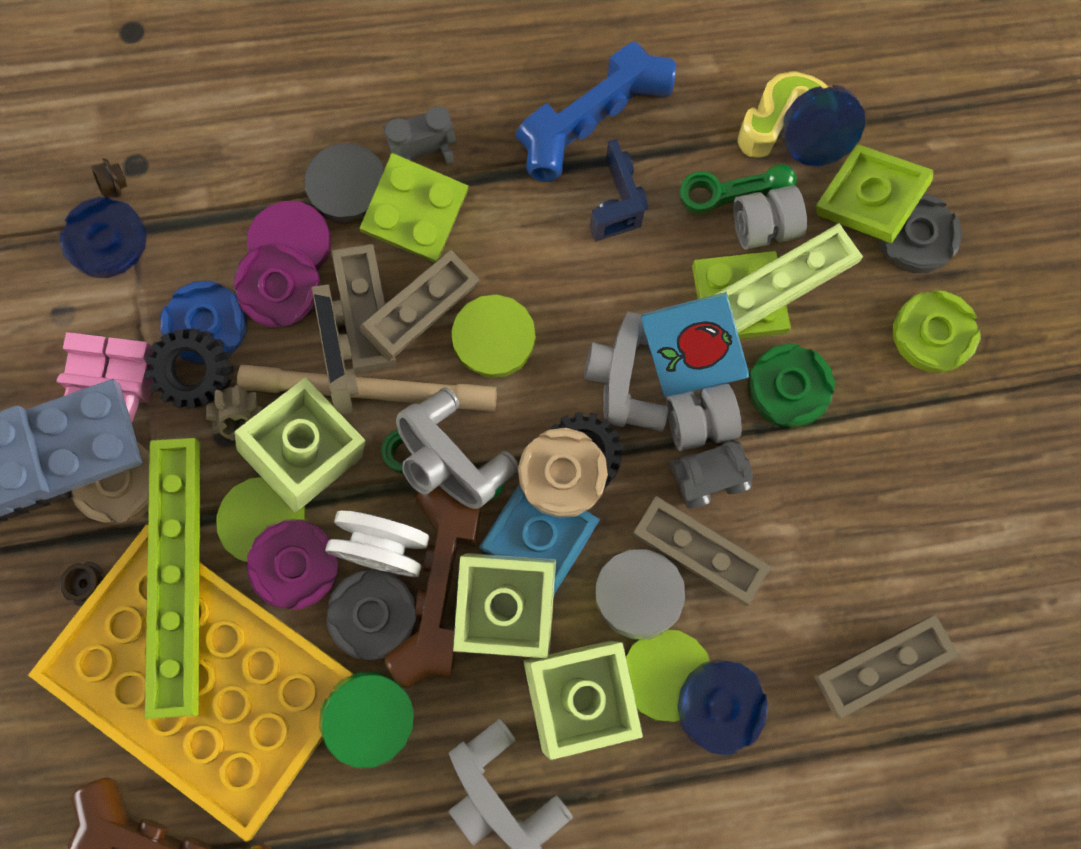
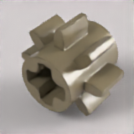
[206,385,262,441]

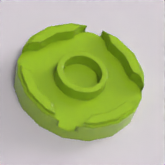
[893,290,981,373]
[451,294,536,379]
[216,477,307,563]
[626,630,713,722]

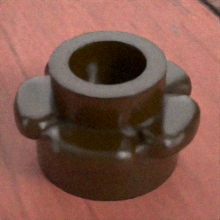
[91,158,127,198]
[60,562,105,606]

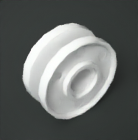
[325,510,429,577]

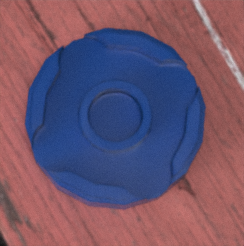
[160,281,247,364]

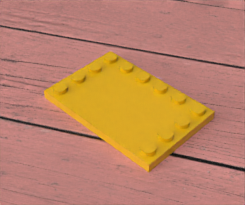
[28,524,354,842]

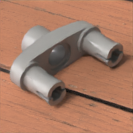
[584,311,668,431]
[396,387,518,509]
[448,719,573,849]

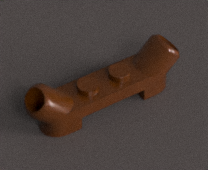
[385,486,482,688]
[67,777,272,849]

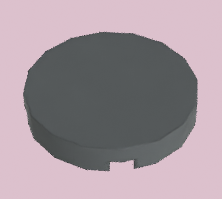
[304,143,385,223]
[877,193,962,274]
[327,570,417,661]

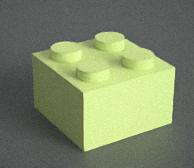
[235,377,366,513]
[453,553,556,658]
[523,640,643,760]

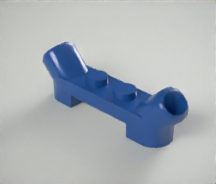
[516,42,676,182]

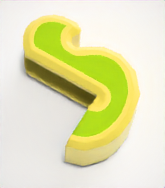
[738,71,837,158]

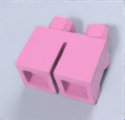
[56,332,154,422]

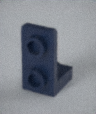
[590,139,648,242]

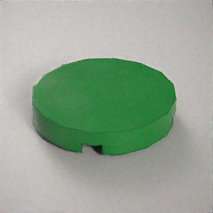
[747,343,835,428]
[319,672,414,768]

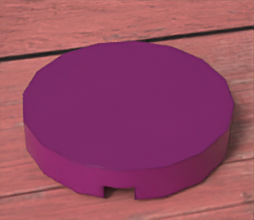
[247,201,332,271]
[234,243,320,327]
[247,519,338,609]

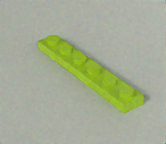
[145,438,200,719]

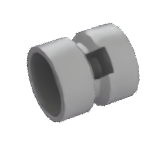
[733,185,807,250]
[666,384,742,451]

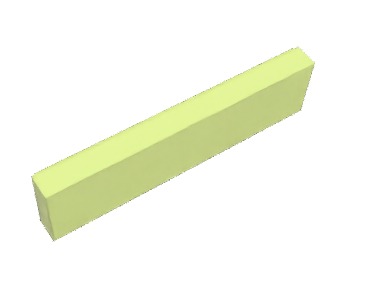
[716,223,863,333]

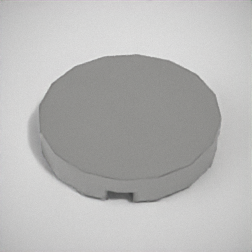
[596,549,685,639]

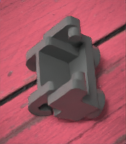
[382,106,456,165]
[668,440,753,508]

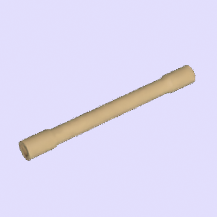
[237,365,497,412]

